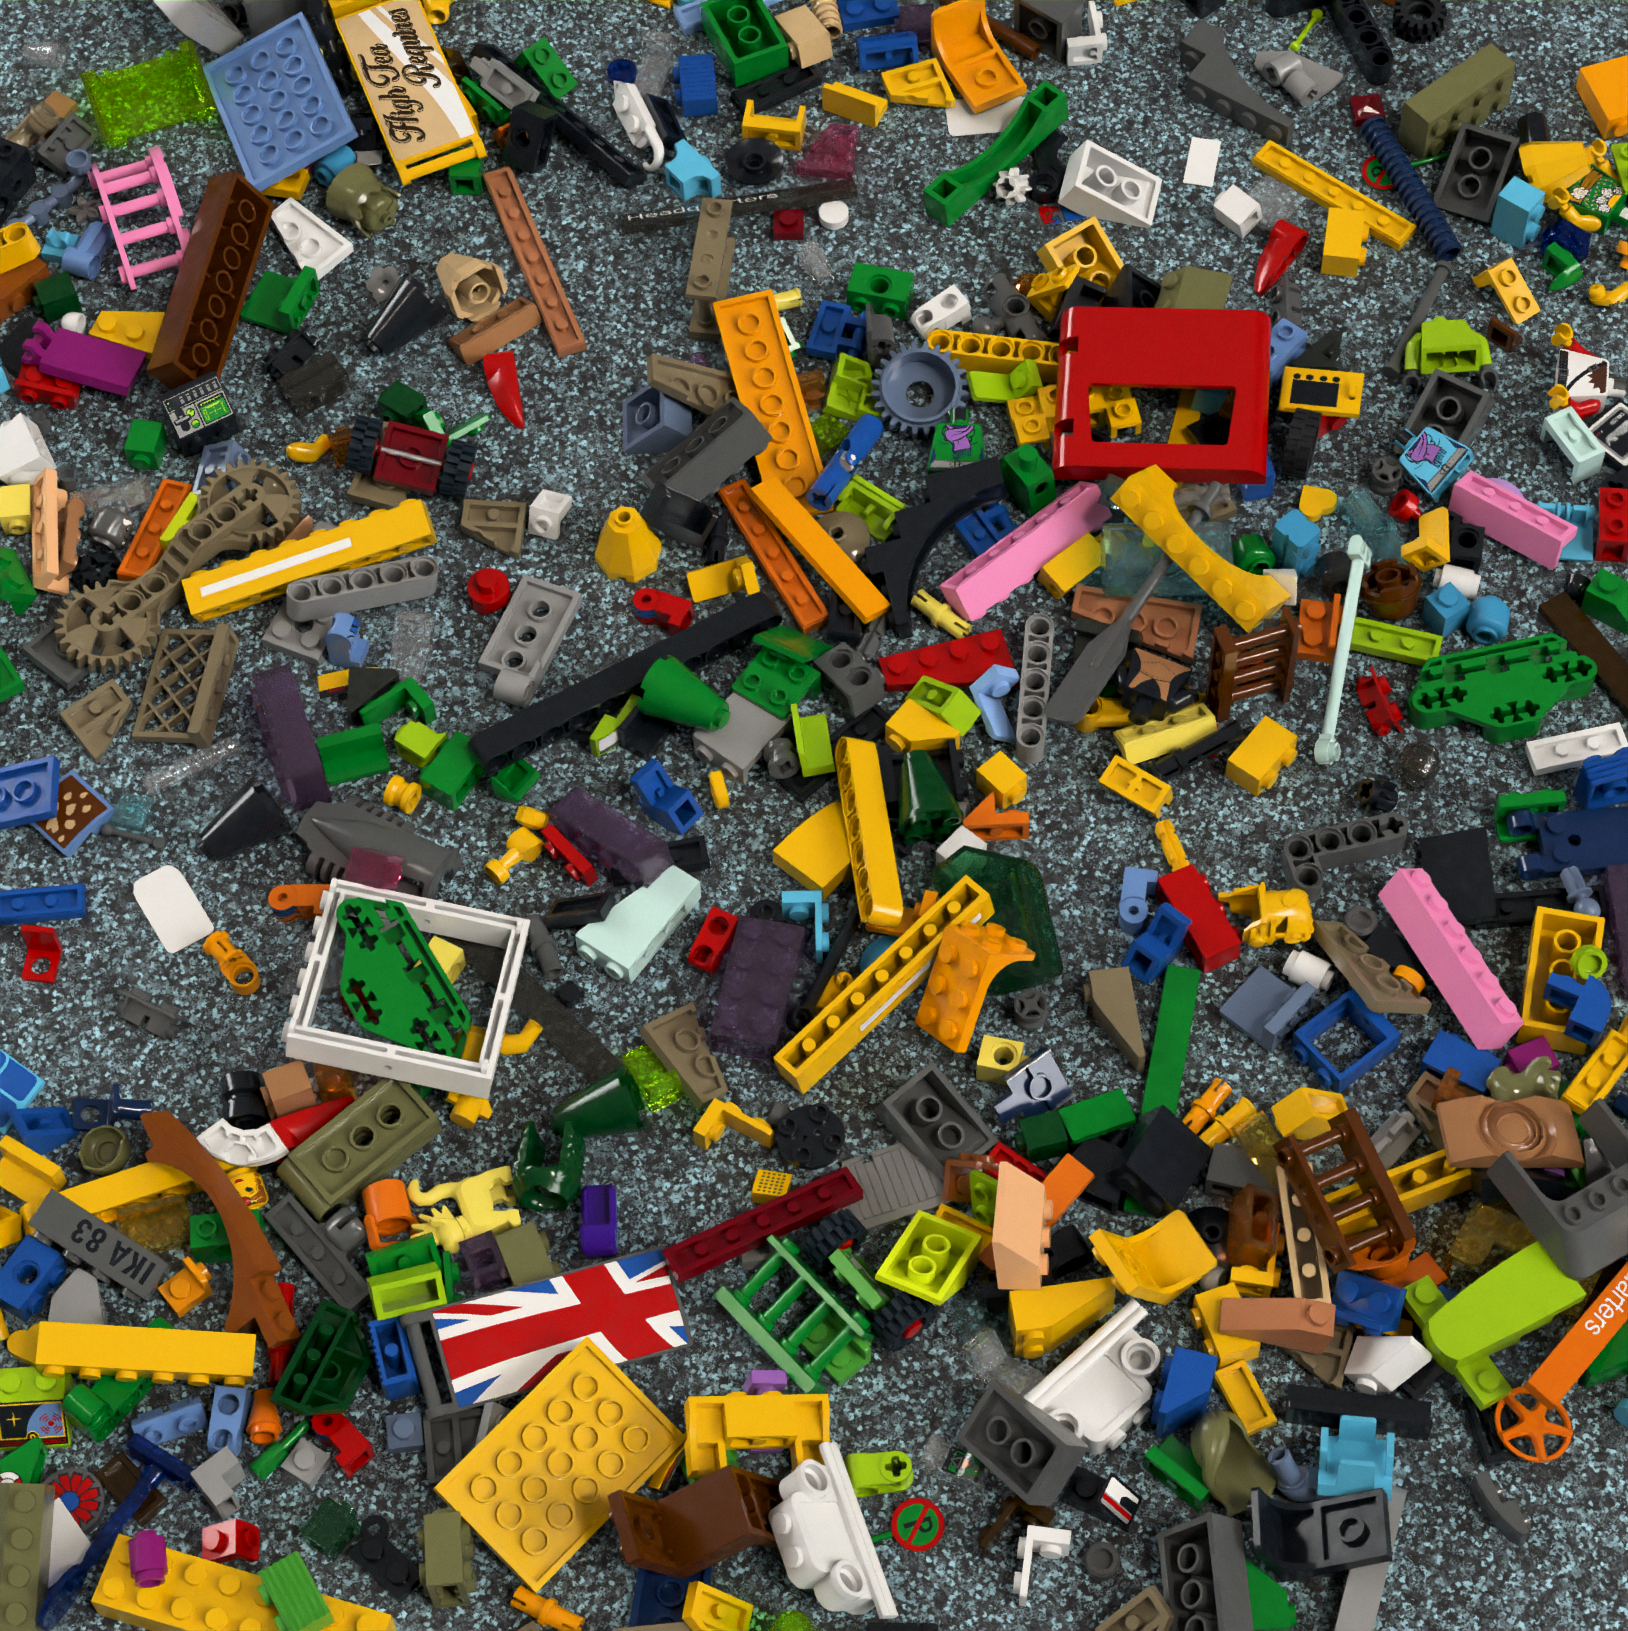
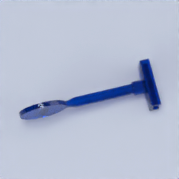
[37,1433,195,1631]

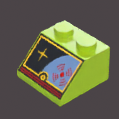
[0,1366,74,1451]

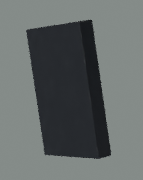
[1420,827,1499,926]

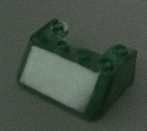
[930,845,1063,996]

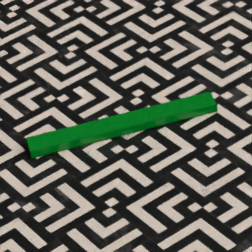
[1124,964,1201,1218]

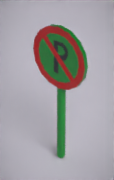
[1361,151,1451,192]
[870,1498,945,1552]

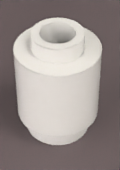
[1432,564,1481,600]
[1282,950,1335,994]

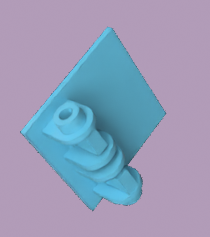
[1533,501,1596,562]

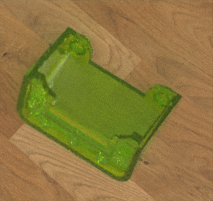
[80,39,216,148]

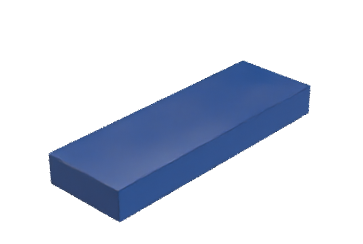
[0,883,86,926]

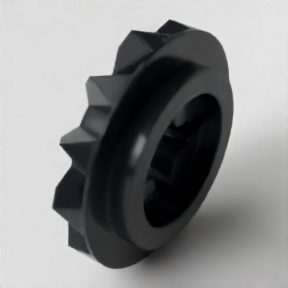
[72,548,121,592]

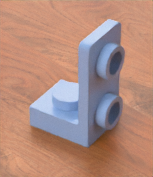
[969,664,1021,743]

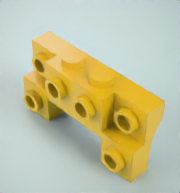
[1006,384,1142,450]
[684,1391,830,1478]

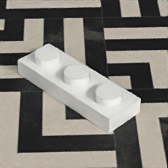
[1524,722,1628,776]

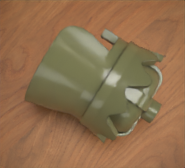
[326,163,402,239]

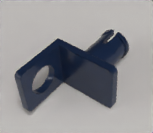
[72,1083,151,1131]

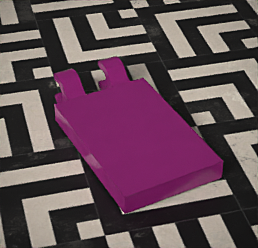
[21,321,147,397]

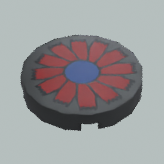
[41,1468,107,1535]

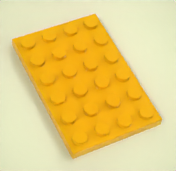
[433,1336,687,1593]

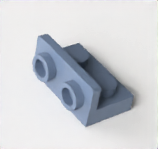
[192,440,251,495]

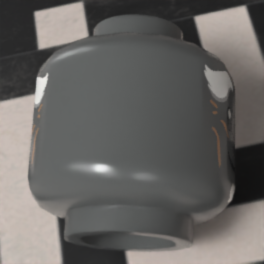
[88,503,135,552]

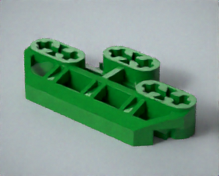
[1405,633,1597,744]
[336,897,472,1059]

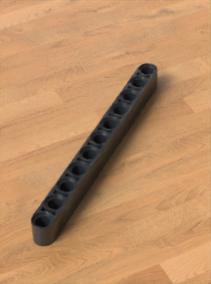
[467,592,783,774]

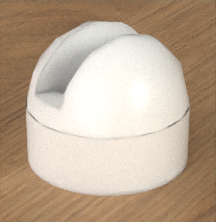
[61,312,86,334]

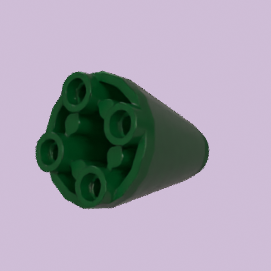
[898,750,964,845]

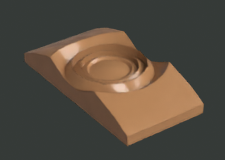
[1436,1095,1585,1168]

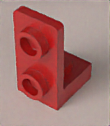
[1594,487,1628,563]

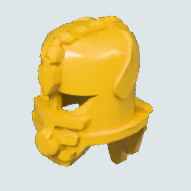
[1218,882,1314,948]

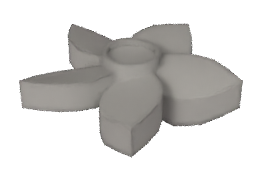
[66,196,102,226]

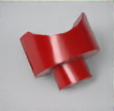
[467,568,512,615]

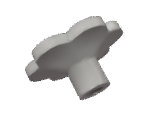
[366,266,400,302]

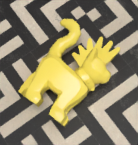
[406,1166,522,1254]

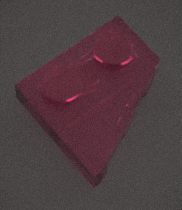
[796,124,860,180]

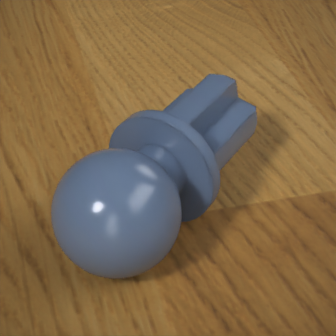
[1560,866,1601,917]

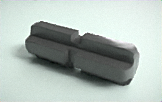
[855,613,890,662]

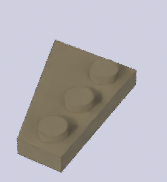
[639,1001,728,1110]

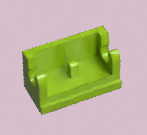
[835,474,906,543]

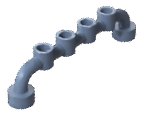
[5,149,92,227]

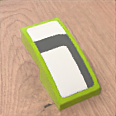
[589,694,641,757]

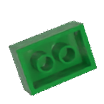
[700,0,789,87]

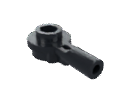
[750,899,813,942]

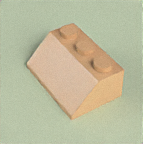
[992,1161,1053,1290]

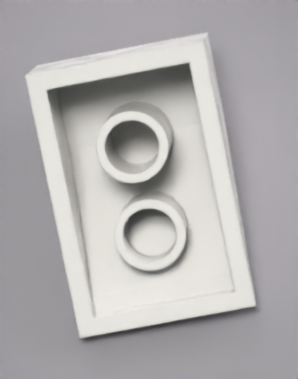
[1058,140,1162,228]

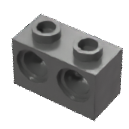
[813,642,886,718]

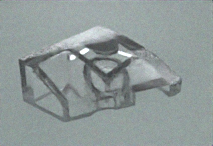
[70,475,153,510]

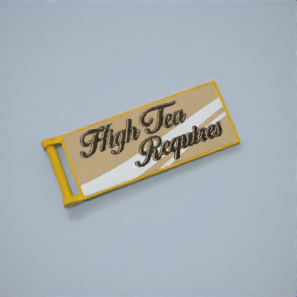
[335,0,487,186]

